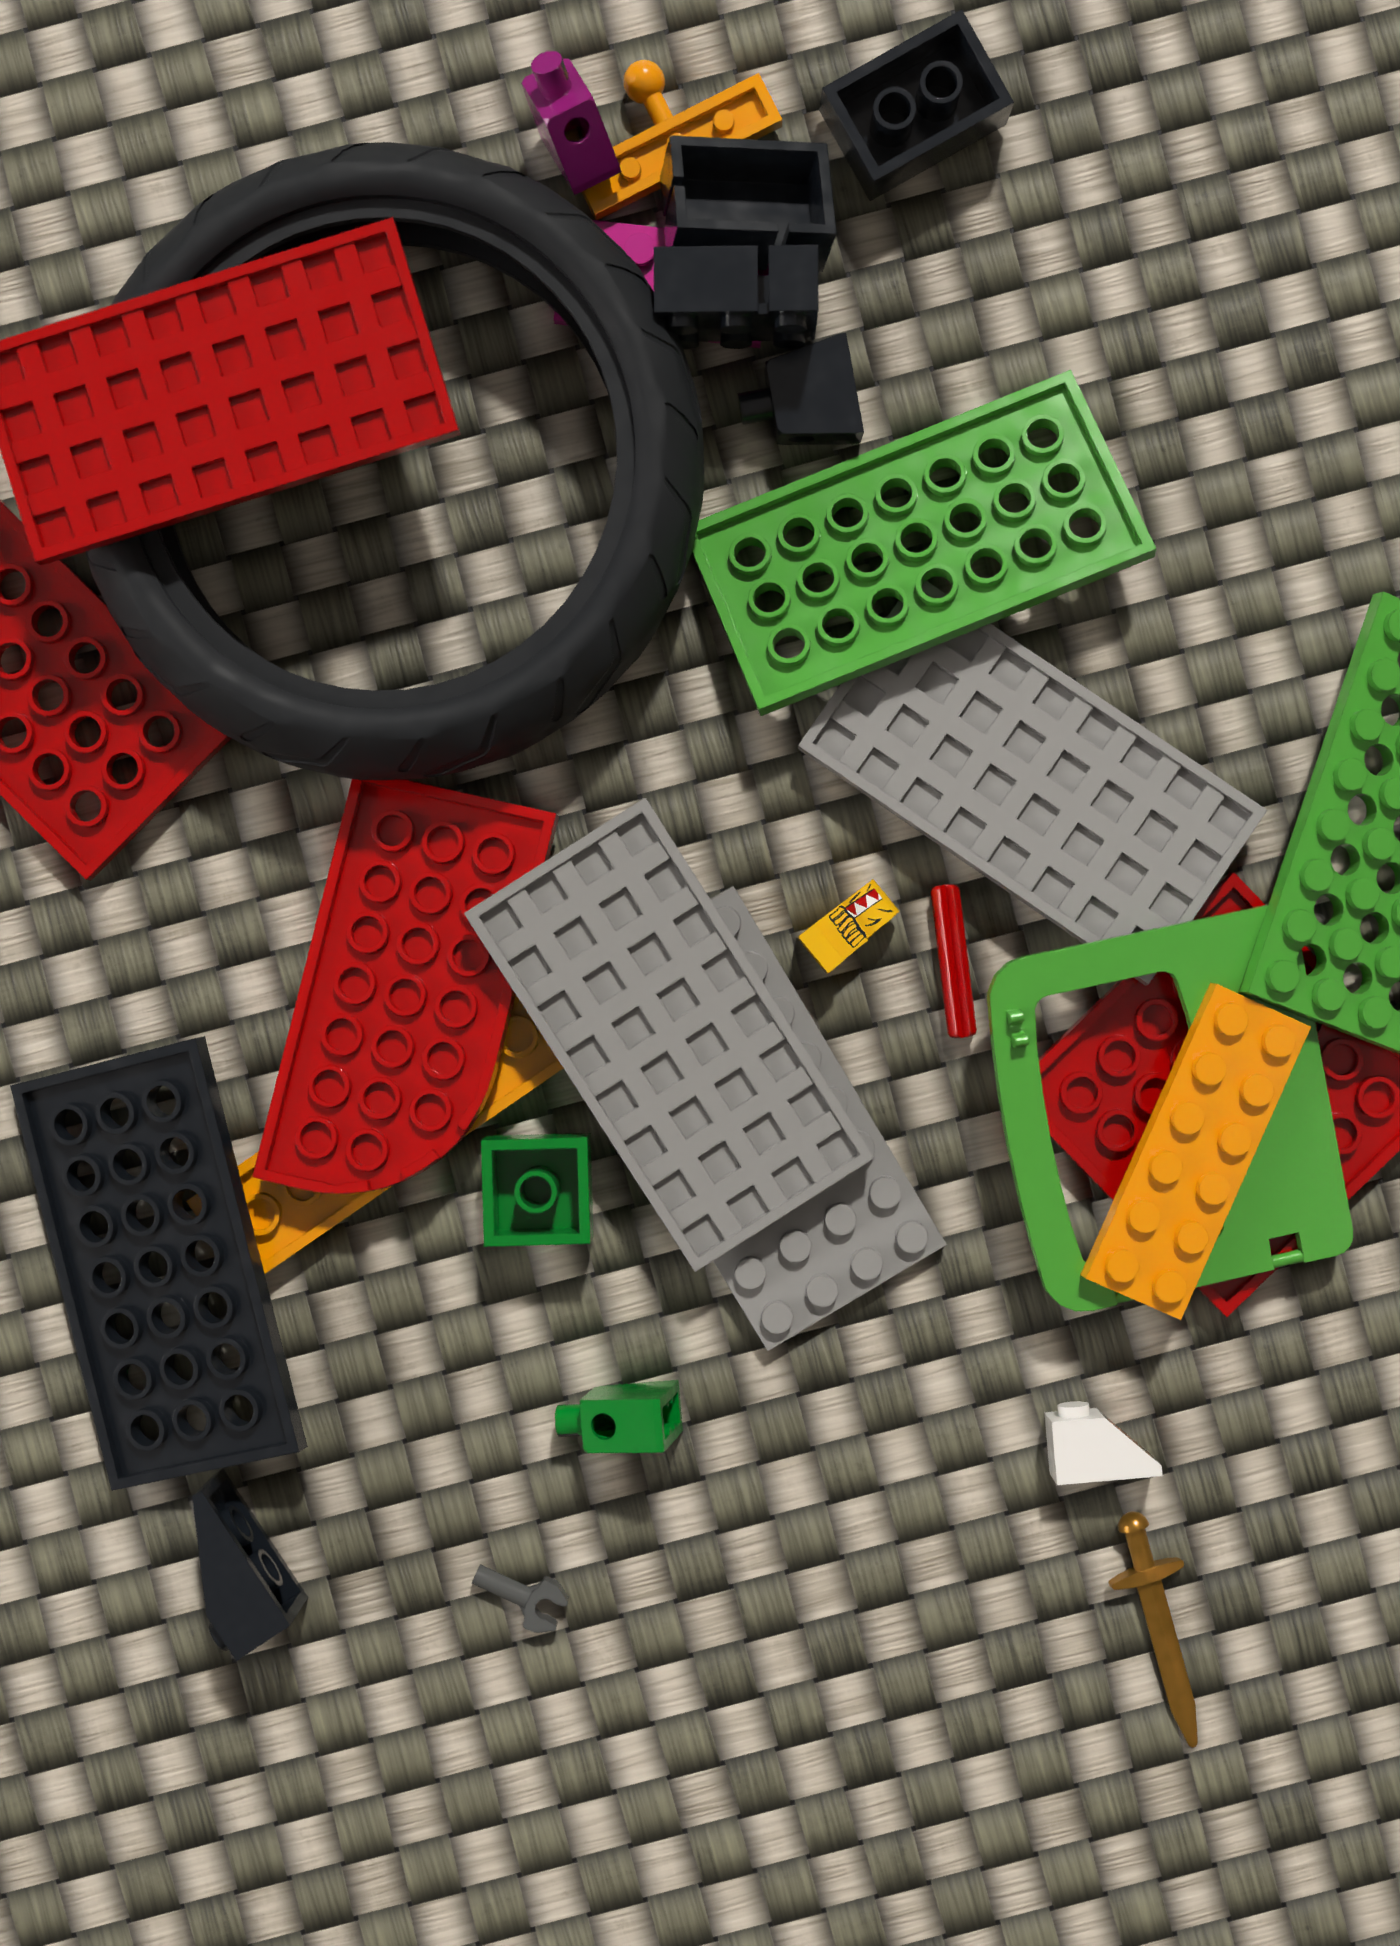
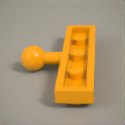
[582,60,782,220]

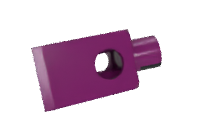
[521,51,622,195]

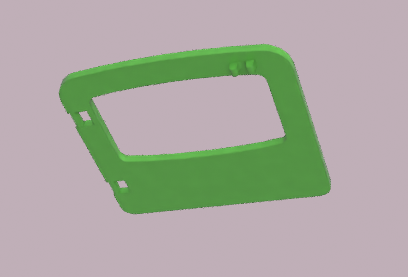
[987,904,1353,1311]

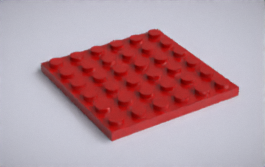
[1039,873,1400,1317]

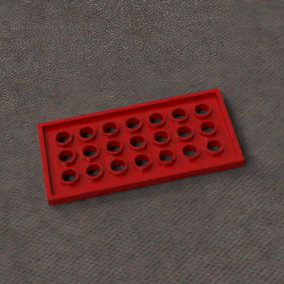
[0,499,231,881]

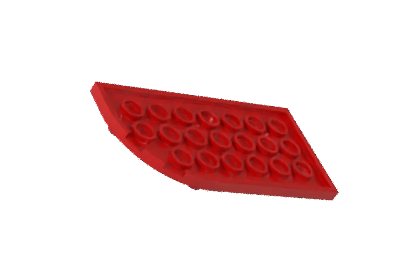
[252,779,559,1194]

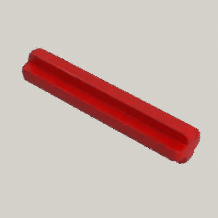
[931,884,977,1038]

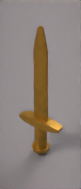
[1108,1511,1198,1748]

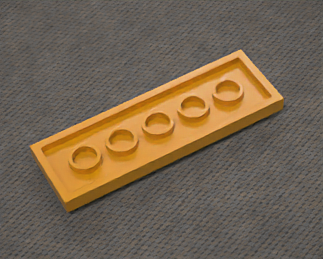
[1080,983,1311,1320]

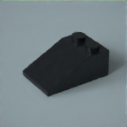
[192,1468,308,1661]

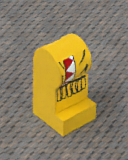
[796,879,900,973]

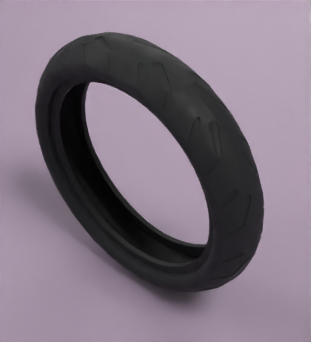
[86,142,704,780]

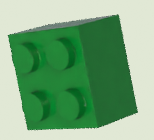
[481,1133,594,1247]

